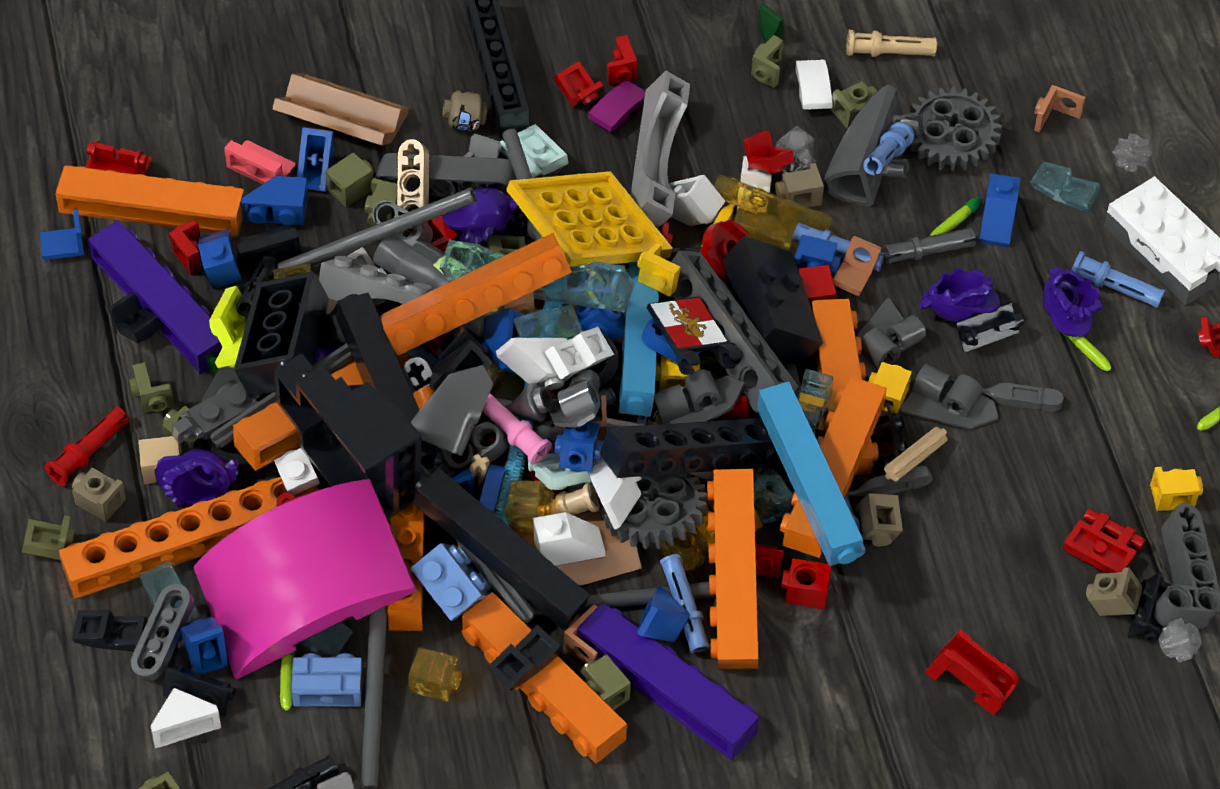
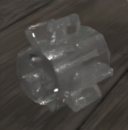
[1113,133,1152,172]
[1159,618,1201,663]

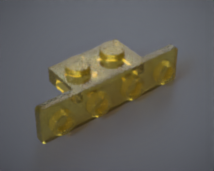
[714,174,833,250]

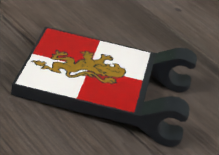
[646,296,741,375]

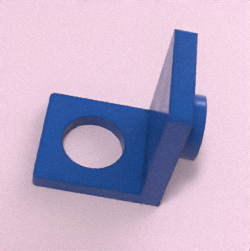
[40,209,84,260]

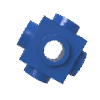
[575,293,625,342]
[555,422,604,472]

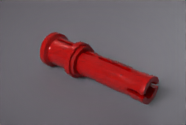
[44,407,129,486]

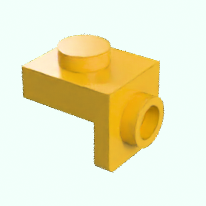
[637,242,681,297]

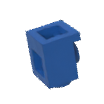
[794,235,841,274]

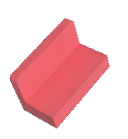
[224,140,296,185]

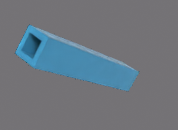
[619,262,659,417]
[757,381,863,566]

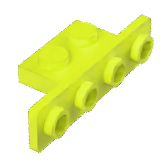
[209,286,248,368]

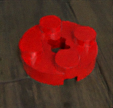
[699,220,750,284]

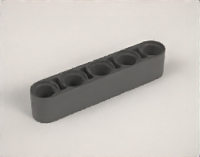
[374,153,517,197]

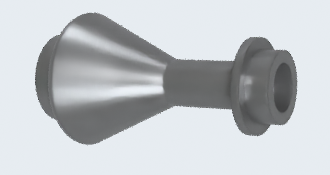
[480,383,553,426]

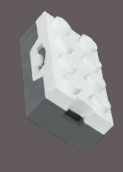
[1104,176,1220,306]

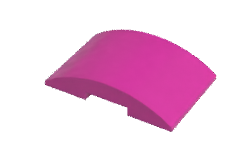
[194,479,417,680]

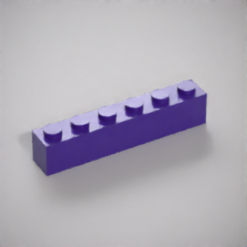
[88,221,222,374]
[577,602,759,761]

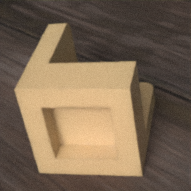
[139,436,180,485]

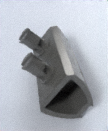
[823,84,924,207]

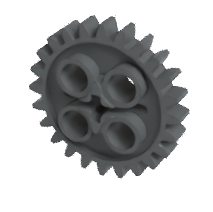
[906,87,1002,172]
[602,473,709,549]

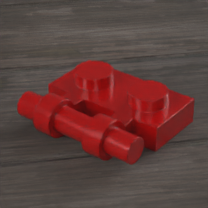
[1062,508,1147,573]

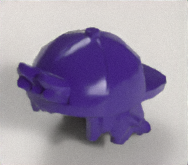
[443,188,520,245]
[1043,266,1103,337]
[920,268,1000,322]
[156,449,239,509]

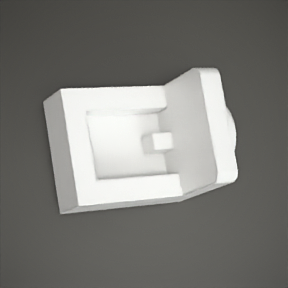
[274,448,320,495]

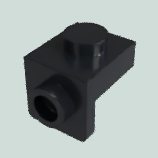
[108,292,163,343]

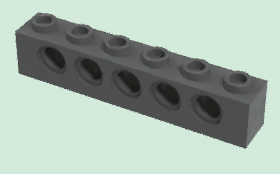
[671,251,798,413]

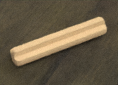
[884,427,948,482]

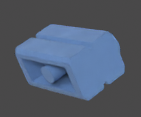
[292,653,363,706]

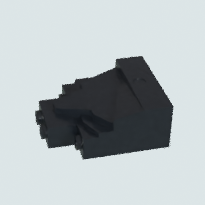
[274,354,421,519]

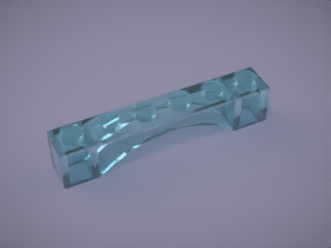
[439,240,634,312]

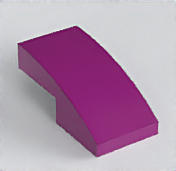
[587,80,646,132]

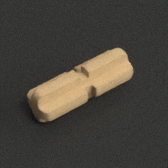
[469,454,490,490]

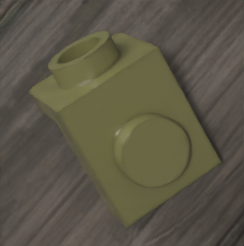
[751,35,783,88]
[129,362,174,413]
[22,515,74,560]

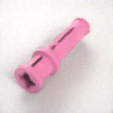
[483,393,552,465]

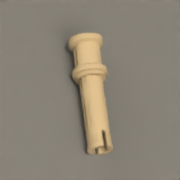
[846,30,937,57]
[507,483,600,531]

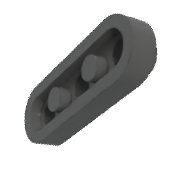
[131,584,194,680]

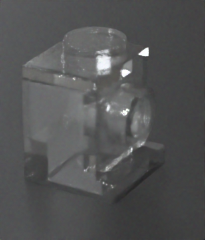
[776,126,817,173]

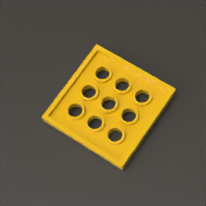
[506,171,673,269]

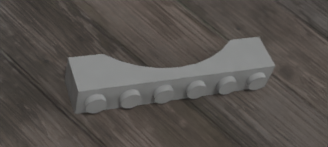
[630,71,690,229]
[319,256,496,339]

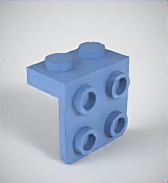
[410,543,492,621]

